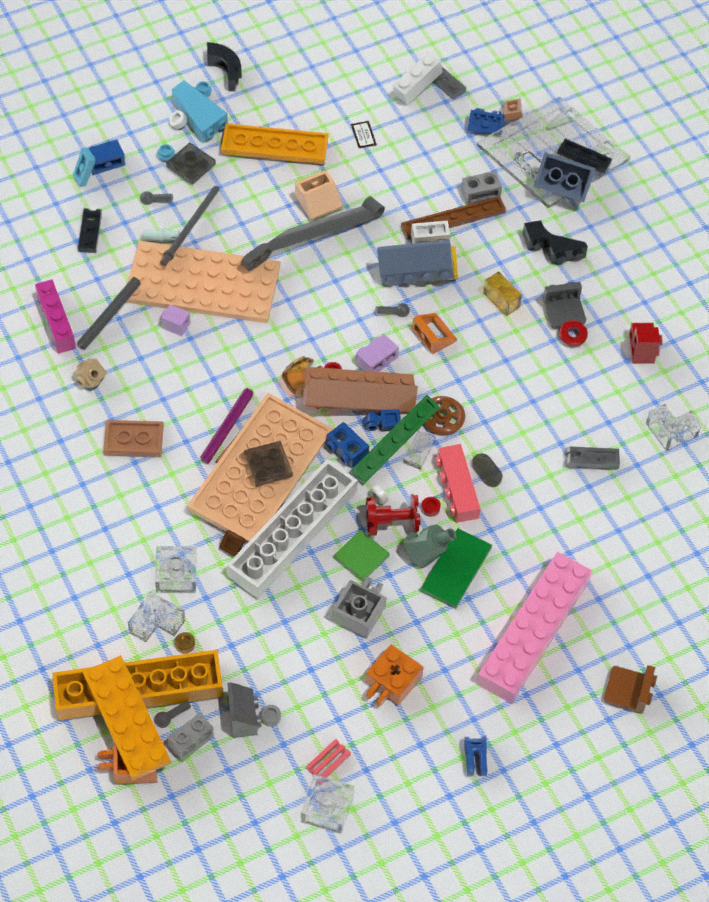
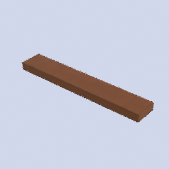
[401,196,506,240]

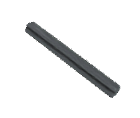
[77,277,141,349]

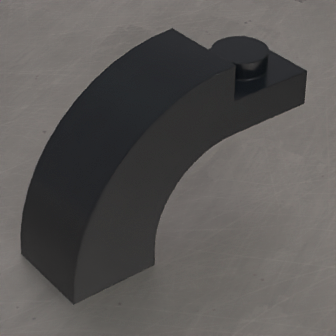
[207,42,242,91]

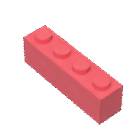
[435,444,481,523]

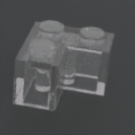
[646,404,702,452]
[128,591,185,642]

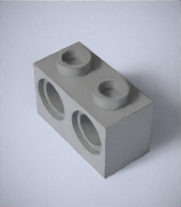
[461,171,502,205]
[167,713,214,762]

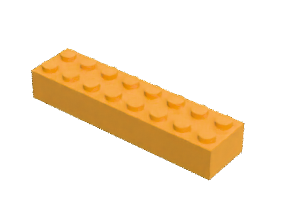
[52,650,224,721]

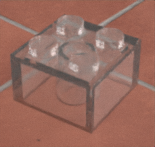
[155,546,197,593]
[301,774,355,834]

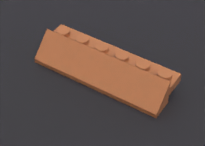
[303,367,418,414]

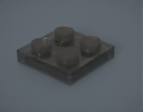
[166,142,216,185]
[243,441,293,487]

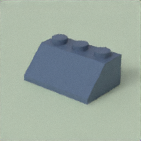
[534,152,596,202]

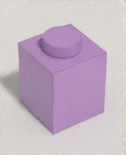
[160,304,190,336]

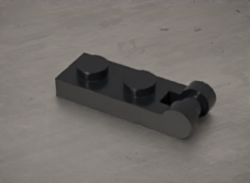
[78,208,102,253]

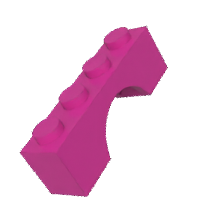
[35,279,76,354]

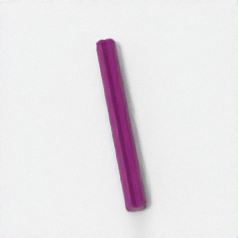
[200,388,253,464]

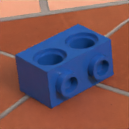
[326,422,369,469]

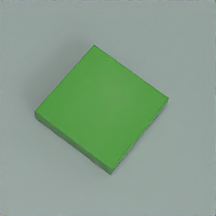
[334,530,390,582]

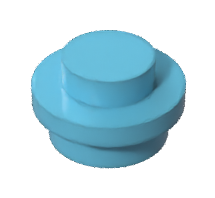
[195,81,212,97]
[157,144,175,161]

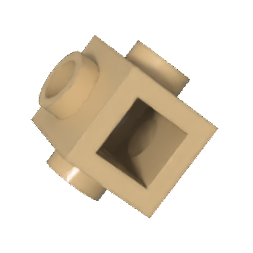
[73,359,107,388]

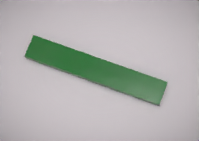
[350,395,440,485]

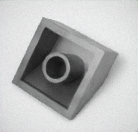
[227,682,261,738]

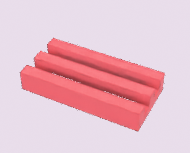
[306,739,351,783]

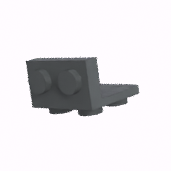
[543,282,586,328]

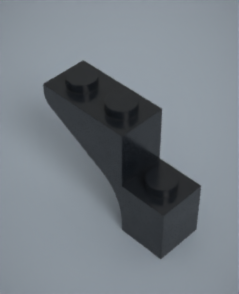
[522,220,588,264]

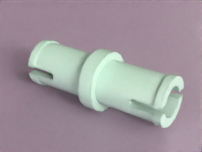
[143,229,180,243]

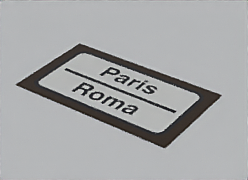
[351,121,377,148]

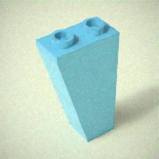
[172,80,228,143]

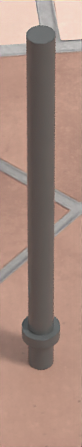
[160,186,220,266]

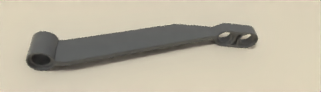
[241,196,385,271]

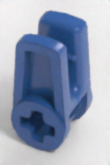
[464,736,488,776]

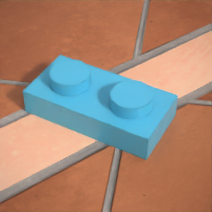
[73,148,95,186]

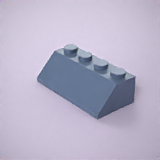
[377,240,455,286]

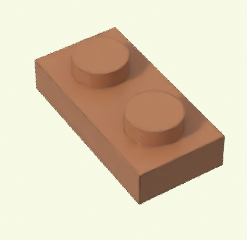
[504,98,523,121]

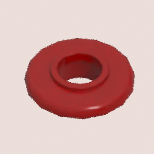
[559,320,588,346]

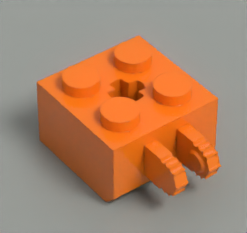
[366,644,424,706]
[97,742,157,784]

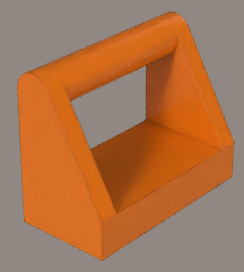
[412,313,457,354]

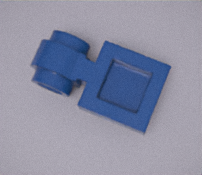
[364,409,401,431]

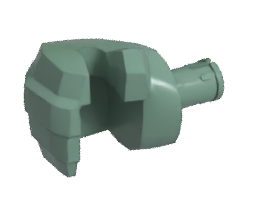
[403,525,456,567]

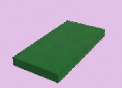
[421,528,492,609]

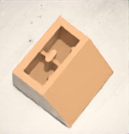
[295,170,343,221]

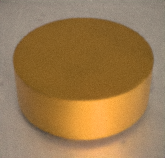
[175,632,195,654]

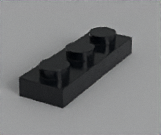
[557,138,612,174]

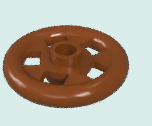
[423,396,466,435]

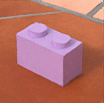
[356,334,399,372]

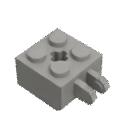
[332,577,387,638]

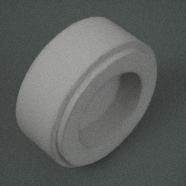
[260,705,281,727]

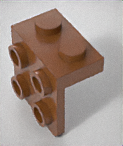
[604,665,657,713]

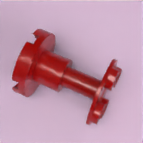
[366,494,421,536]

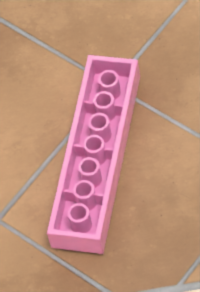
[477,552,592,704]

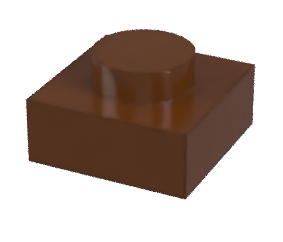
[219,530,245,557]

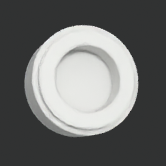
[169,111,187,129]
[371,485,388,504]

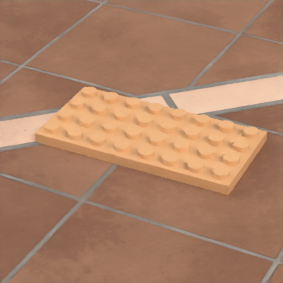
[126,241,281,323]
[187,393,333,543]

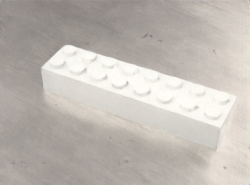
[227,459,358,599]

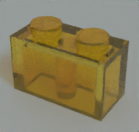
[483,271,522,316]

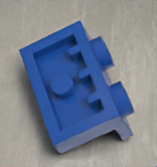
[467,108,505,136]

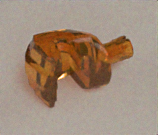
[282,356,323,410]

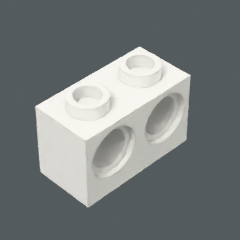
[411,221,450,244]

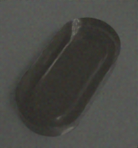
[472,453,503,487]

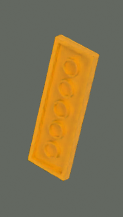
[221,123,329,164]
[82,655,171,781]

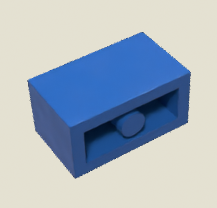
[89,139,126,176]

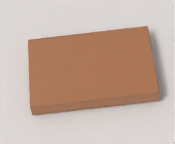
[103,420,164,457]

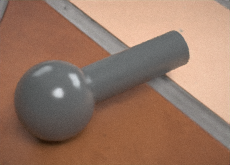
[140,191,173,205]
[375,303,410,317]
[154,700,191,728]

